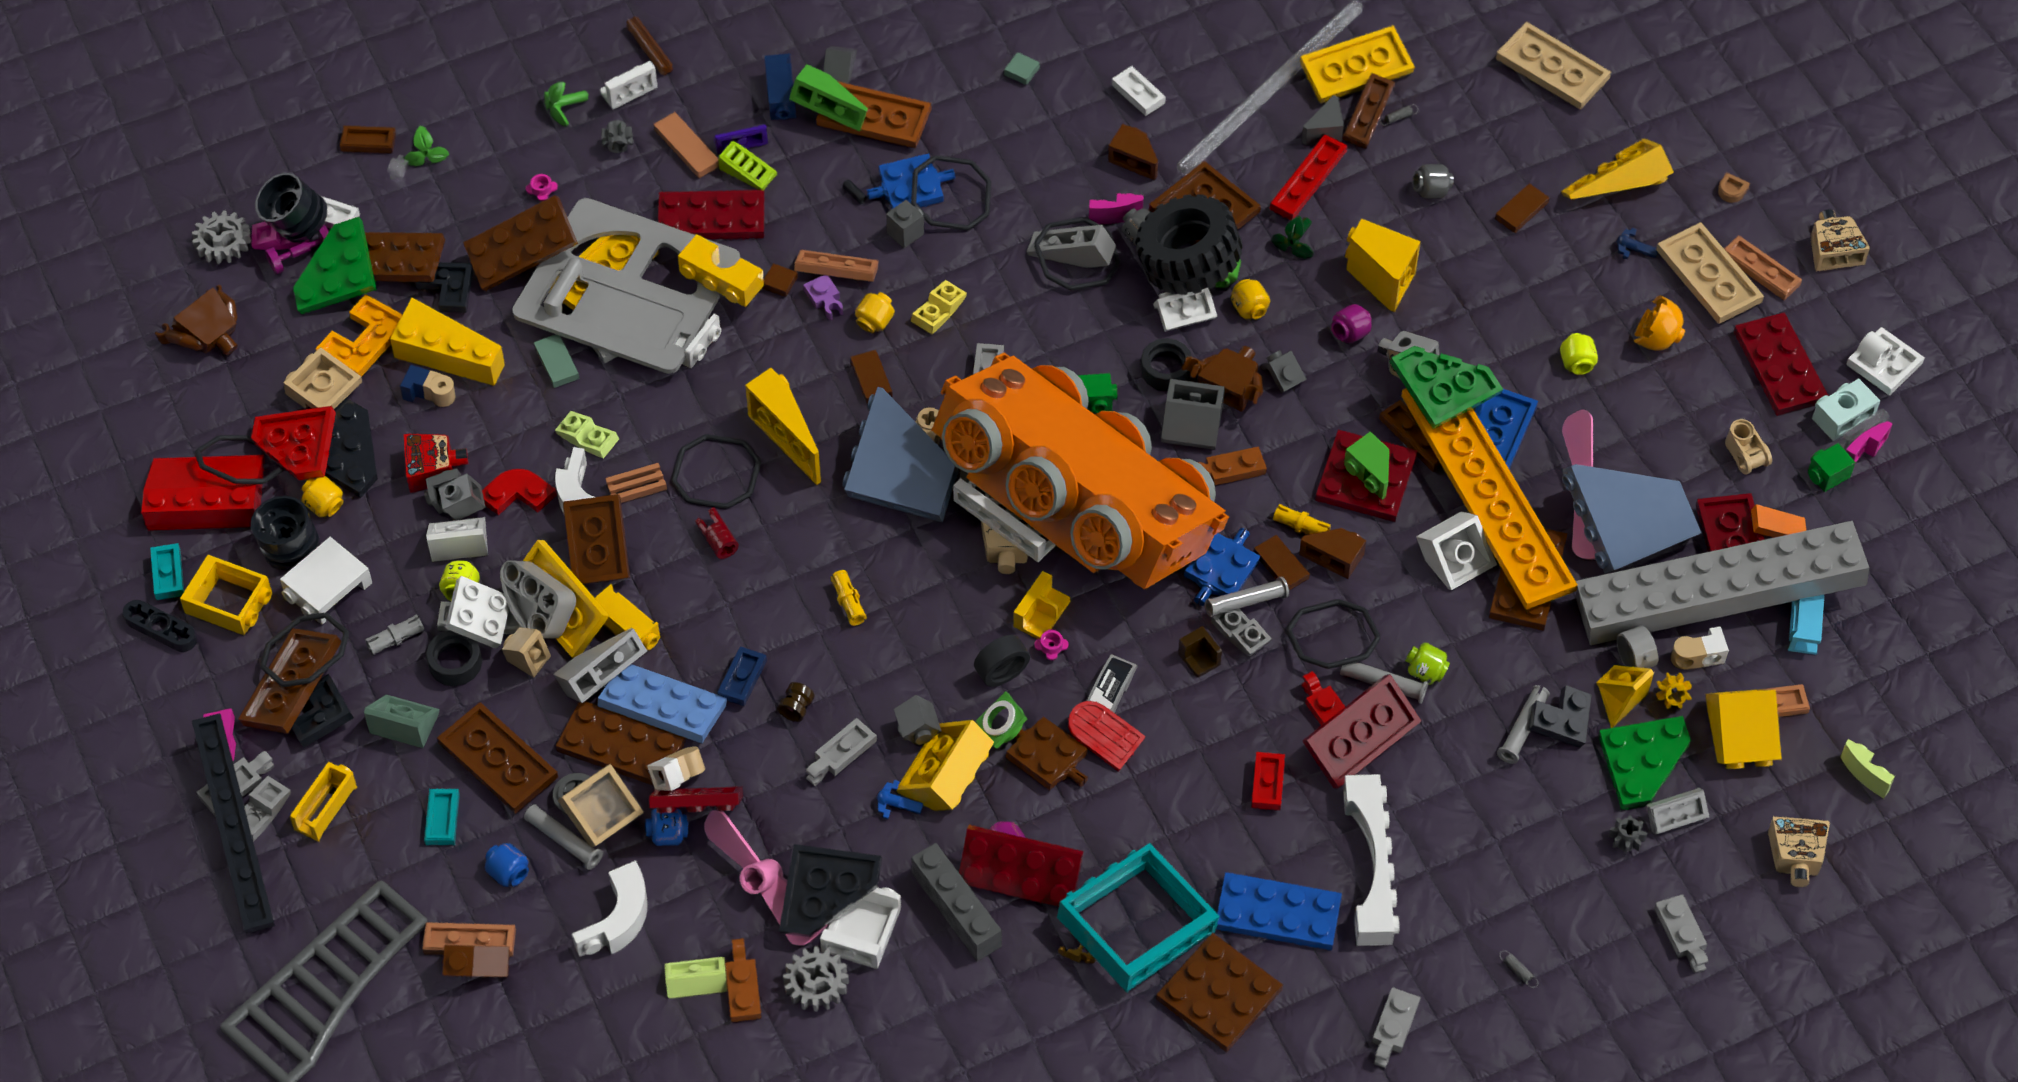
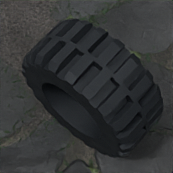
[1135,194,1243,295]

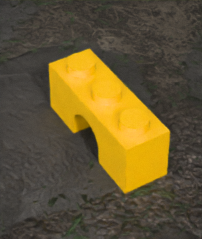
[678,234,764,307]

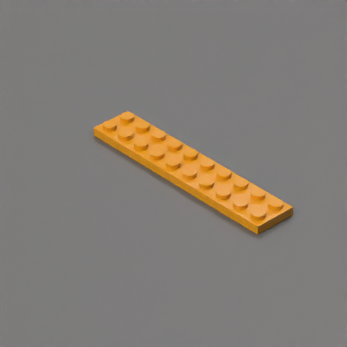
[1401,388,1578,610]

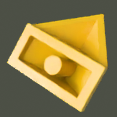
[1596,665,1654,728]

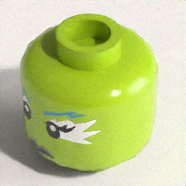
[1405,642,1450,685]

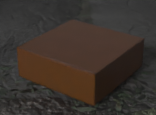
[762,263,798,297]

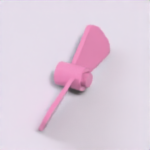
[1562,410,1596,560]
[704,810,829,945]

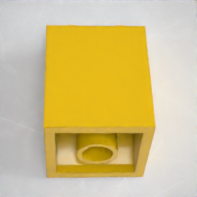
[1345,218,1421,312]
[1705,689,1782,769]

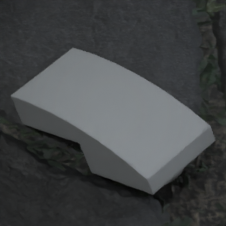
[1211,608,1272,656]

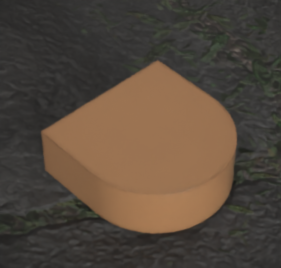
[1718,172,1750,203]

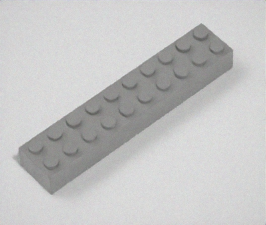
[1576,521,1869,645]

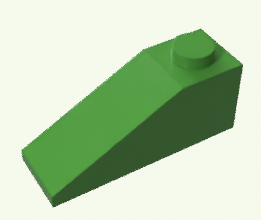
[789,64,868,132]

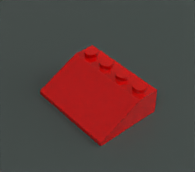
[141,455,265,530]

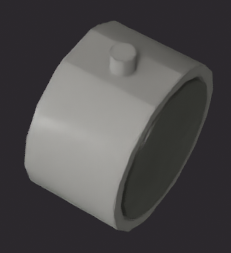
[1616,626,1658,668]

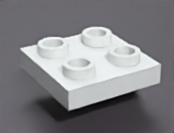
[1846,327,1925,395]
[445,576,509,649]

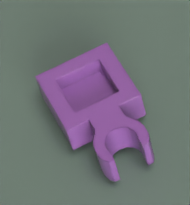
[803,275,843,320]

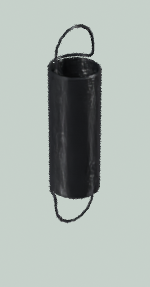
[839,178,870,206]

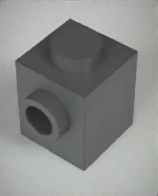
[886,200,924,249]
[438,473,485,520]
[894,695,942,745]

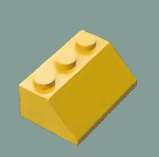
[897,720,994,811]

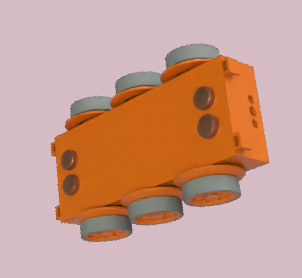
[931,353,1229,589]

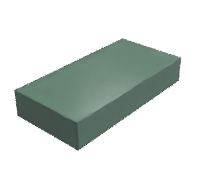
[534,334,579,388]

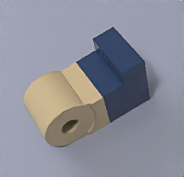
[400,365,456,407]

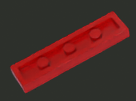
[1270,135,1347,220]

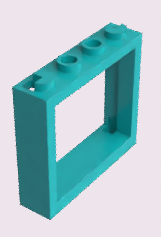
[1057,843,1220,992]

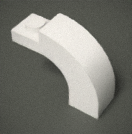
[555,447,594,515]
[572,861,648,957]

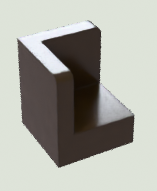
[1178,626,1222,677]

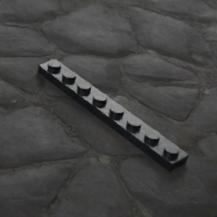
[192,713,275,934]

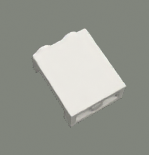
[280,537,372,625]
[820,887,901,969]

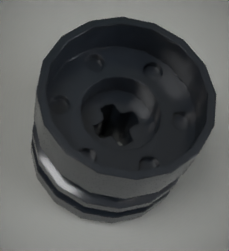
[255,173,327,243]
[251,496,320,571]

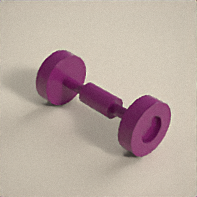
[265,225,329,275]

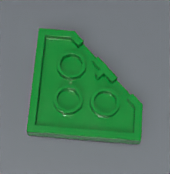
[293,216,376,314]
[1389,346,1503,429]
[1598,716,1691,810]

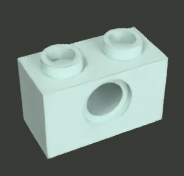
[1812,379,1880,441]

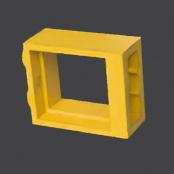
[180,555,272,636]

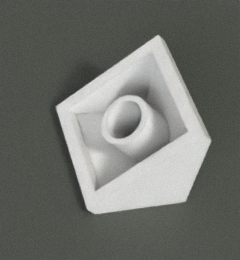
[426,517,488,562]

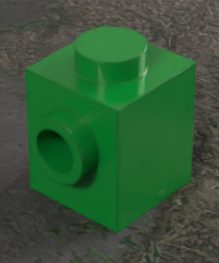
[1078,373,1117,413]
[1807,443,1856,492]

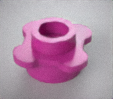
[526,174,558,201]
[1034,629,1069,660]

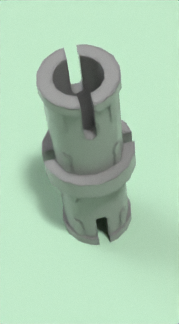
[365,614,424,655]

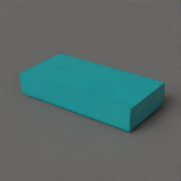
[424,789,460,845]

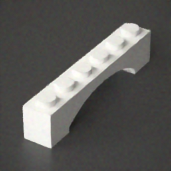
[1343,775,1399,946]

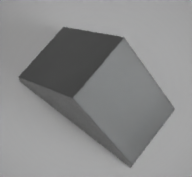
[824,46,857,84]
[1301,95,1344,145]

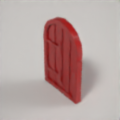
[1068,701,1146,772]

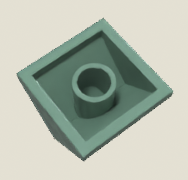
[364,695,439,748]

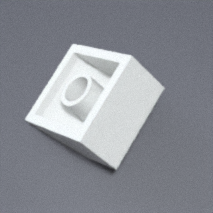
[1416,512,1497,590]

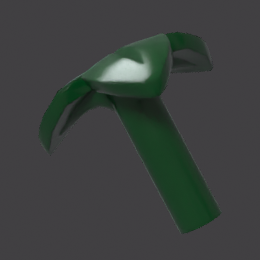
[1271,216,1314,258]

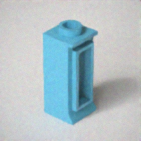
[1788,595,1824,655]

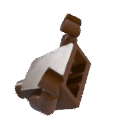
[155,285,238,356]
[1181,346,1263,412]

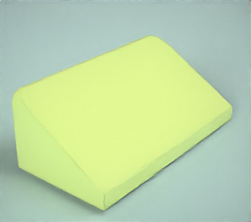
[665,957,727,998]

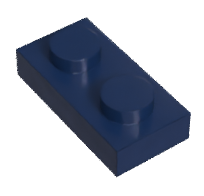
[718,646,767,707]

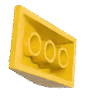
[745,368,821,485]

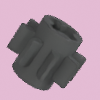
[601,120,633,153]
[1609,815,1647,854]

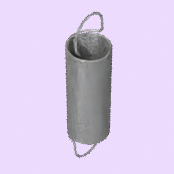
[1379,104,1418,126]
[1500,951,1538,988]

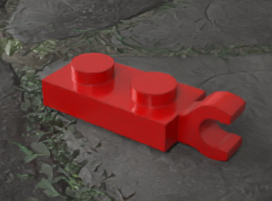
[1301,671,1345,725]

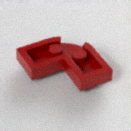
[482,469,557,515]

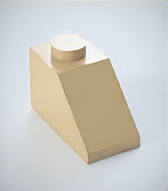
[502,627,551,678]

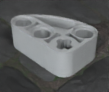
[500,560,576,639]

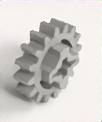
[192,211,251,264]
[783,947,849,1012]

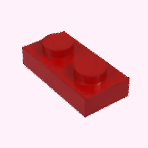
[1251,752,1285,811]

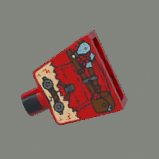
[403,434,469,493]

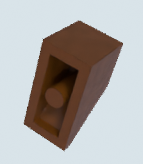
[1108,124,1158,180]
[1299,528,1366,579]
[443,945,510,977]

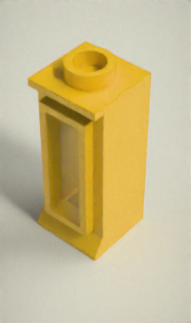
[595,584,660,650]
[290,762,357,842]

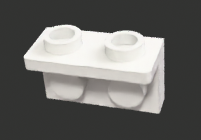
[600,61,657,109]
[1153,288,1217,332]
[675,314,721,368]

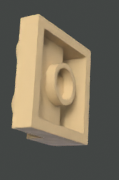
[283,347,362,409]

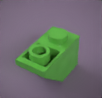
[1344,432,1389,499]

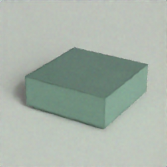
[1004,52,1040,85]

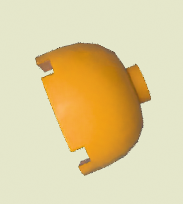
[1634,295,1685,351]

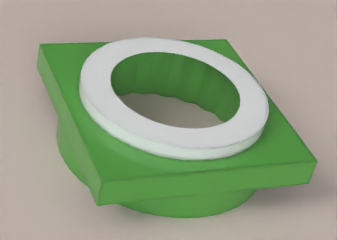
[976,691,1027,749]

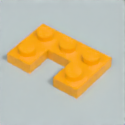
[315,294,403,377]

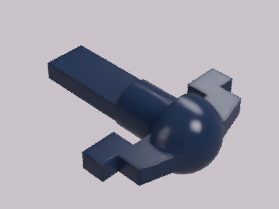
[1616,228,1658,259]

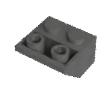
[1161,379,1224,450]

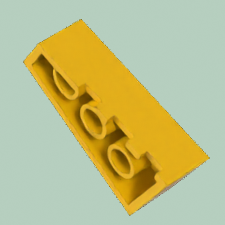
[390,298,505,386]

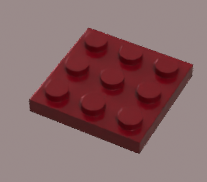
[1315,429,1418,522]
[649,786,743,813]

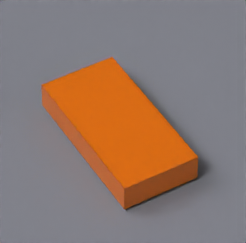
[1751,504,1806,538]

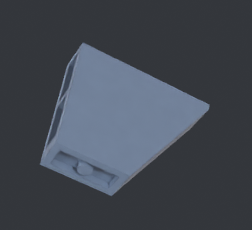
[842,387,959,523]
[1561,464,1701,573]

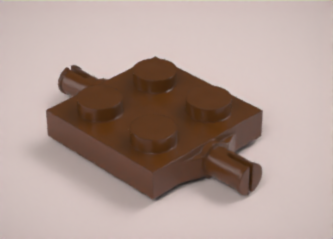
[1006,716,1088,790]

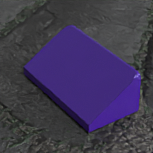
[713,125,768,155]

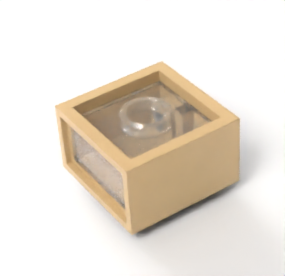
[558,764,644,847]

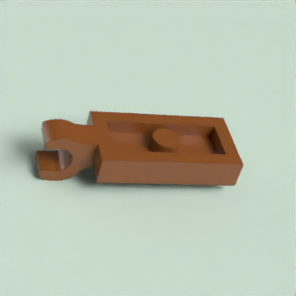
[1198,446,1267,485]
[725,938,762,1022]

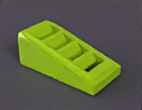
[718,141,777,190]

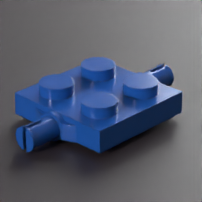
[867,153,955,209]
[1184,528,1260,606]

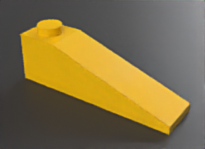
[1561,138,1674,199]

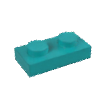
[150,543,184,600]

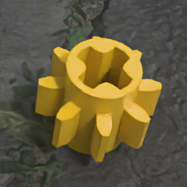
[1656,673,1692,709]

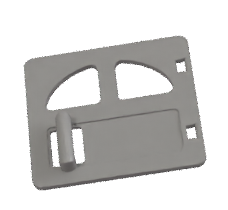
[513,198,740,374]

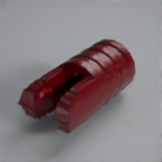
[695,507,739,559]

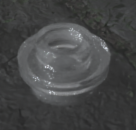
[387,155,409,180]

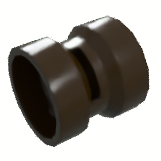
[777,682,815,722]

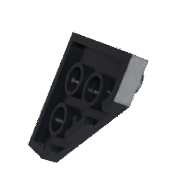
[325,398,378,498]
[779,844,883,937]

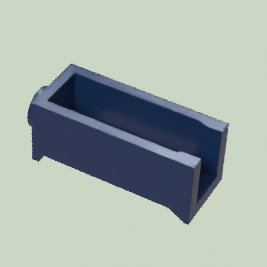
[764,54,796,120]

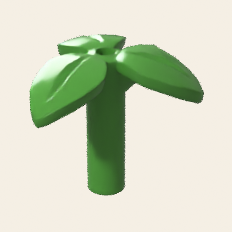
[544,82,588,126]
[404,126,449,166]

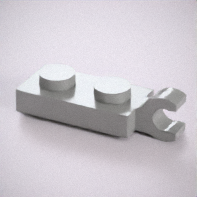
[806,718,877,786]
[196,751,274,817]
[1654,894,1708,973]
[1372,988,1421,1068]

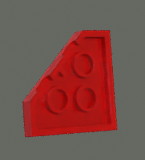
[251,406,336,480]

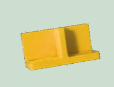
[1013,571,1070,639]

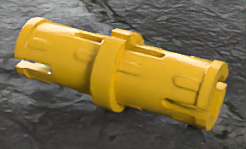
[1273,504,1331,534]
[830,570,867,626]

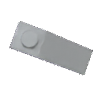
[1027,225,1116,268]
[553,628,647,703]

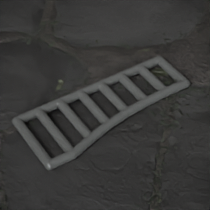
[220,881,427,1082]

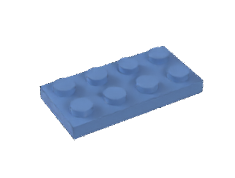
[598,664,727,743]

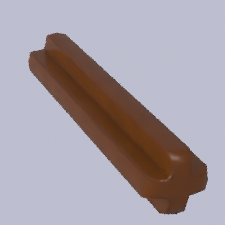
[626,16,673,75]

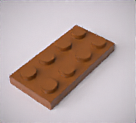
[816,81,931,148]

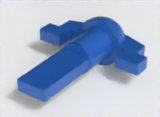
[877,780,923,819]

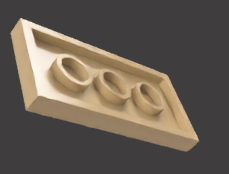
[1496,22,1611,109]
[1656,222,1764,324]

